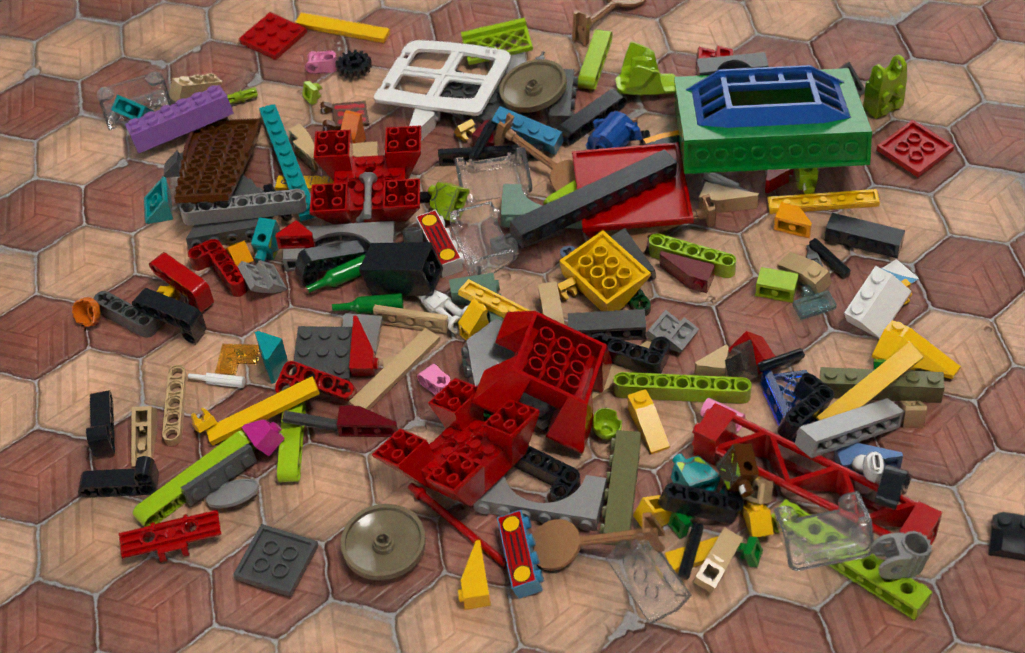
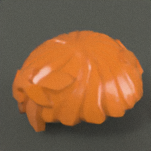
[72,297,101,327]

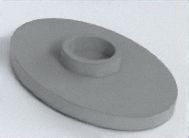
[206,479,259,508]

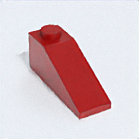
[349,315,379,376]

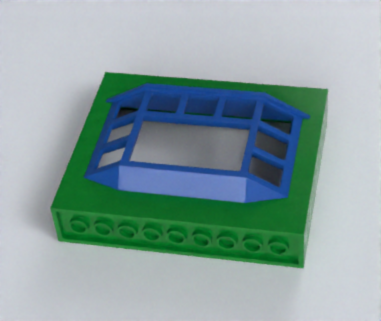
[674,65,872,174]

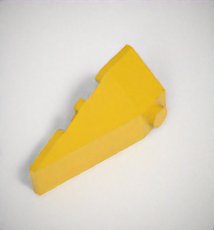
[872,320,961,379]

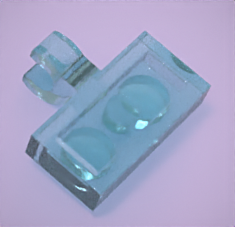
[793,284,837,320]

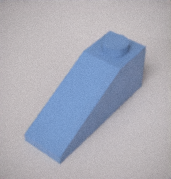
[833,443,903,474]

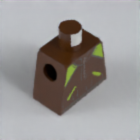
[716,444,759,497]

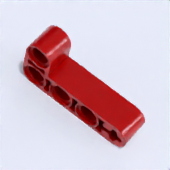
[187,239,247,297]
[149,252,214,313]
[275,361,357,401]

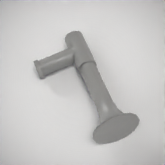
[356,172,378,223]

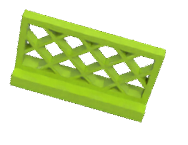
[461,17,533,65]

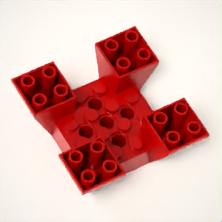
[310,125,421,224]
[471,310,612,454]
[372,378,540,507]

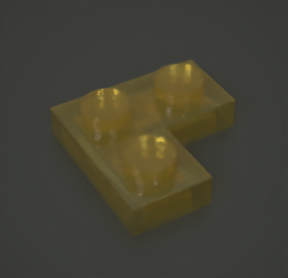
[215,344,260,376]

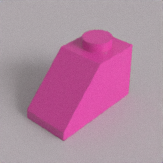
[242,419,285,456]

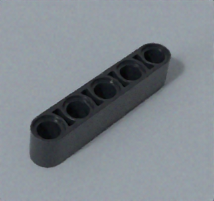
[557,89,627,145]

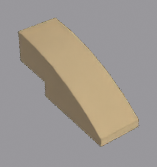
[289,123,318,172]
[538,281,565,325]

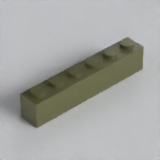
[819,367,945,403]
[600,430,641,547]

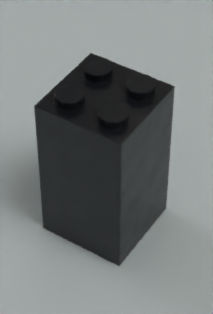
[359,242,443,296]

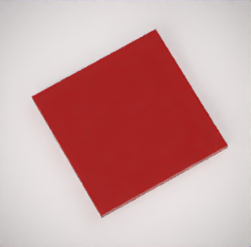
[572,142,694,233]

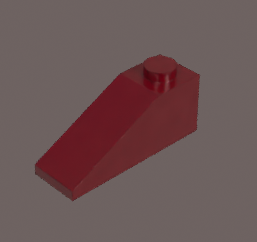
[660,251,715,293]
[337,405,398,437]

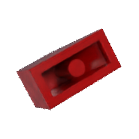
[765,169,794,193]

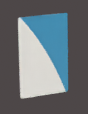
[881,259,919,284]

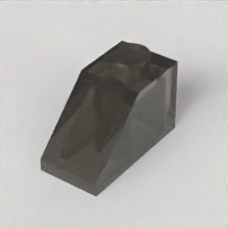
[725,340,758,380]

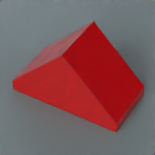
[275,220,315,249]

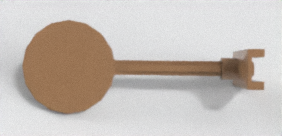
[572,0,645,47]
[494,113,575,192]
[605,194,716,254]
[533,512,665,571]

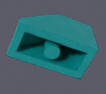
[111,95,154,119]

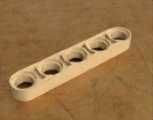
[162,364,187,446]

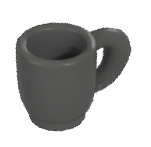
[403,227,423,242]

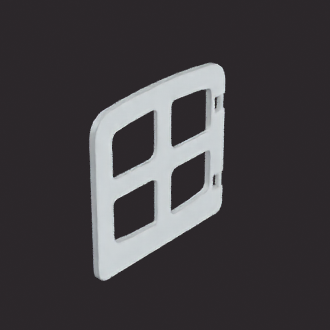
[374,40,511,116]

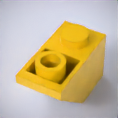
[458,299,489,341]
[742,501,774,537]

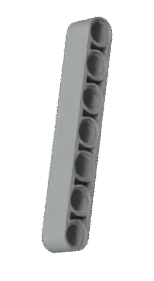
[180,189,307,225]

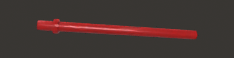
[408,482,507,568]

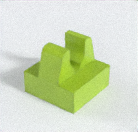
[302,81,323,105]

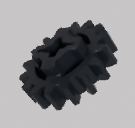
[336,50,372,79]

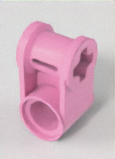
[305,51,337,74]
[417,364,450,395]

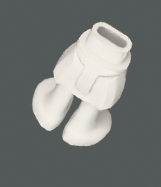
[417,290,469,334]
[852,452,884,494]

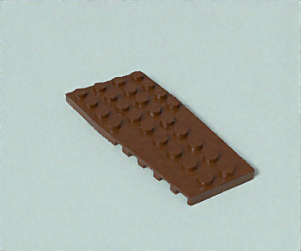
[174,118,262,204]

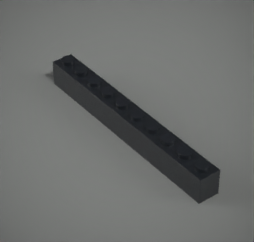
[510,149,677,248]

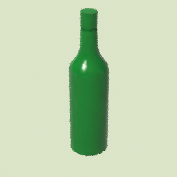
[306,254,365,293]
[332,293,404,315]

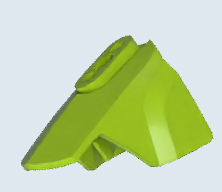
[615,42,676,95]

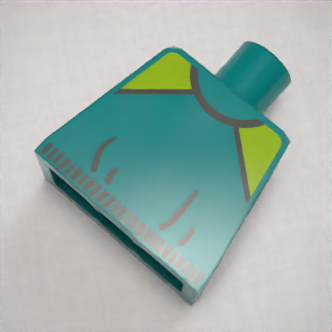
[251,217,280,263]
[671,453,721,492]

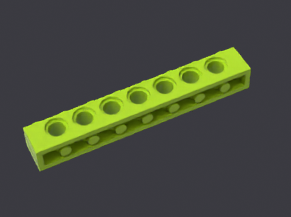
[771,499,932,621]

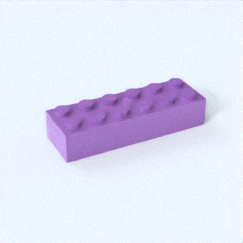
[125,85,234,153]

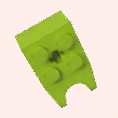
[863,55,907,119]

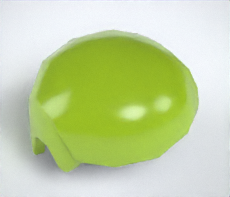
[592,407,622,440]

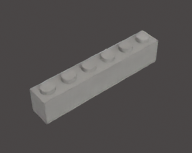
[794,398,905,458]

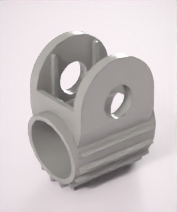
[871,531,932,579]

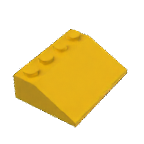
[559,230,651,311]

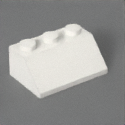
[844,266,911,339]

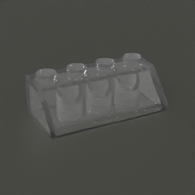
[606,529,692,624]

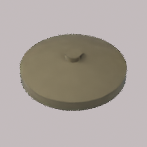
[499,59,567,113]
[341,504,426,580]

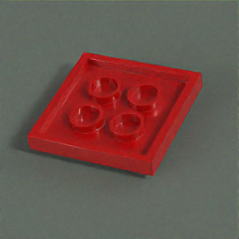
[238,12,307,60]
[877,120,954,177]

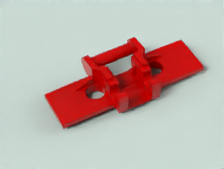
[119,510,222,562]

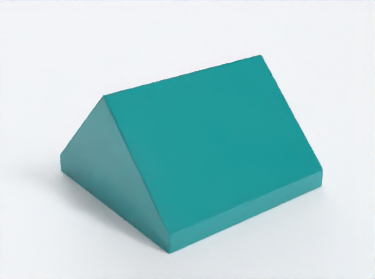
[144,176,173,224]
[255,331,288,384]

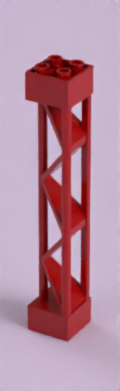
[692,403,943,545]

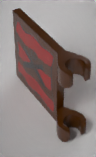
[320,101,369,131]

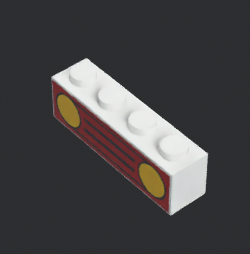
[416,210,465,278]

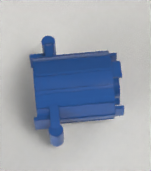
[586,111,642,150]

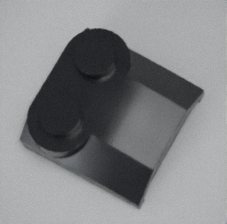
[989,512,1025,561]

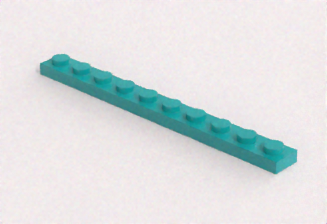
[259,104,316,222]

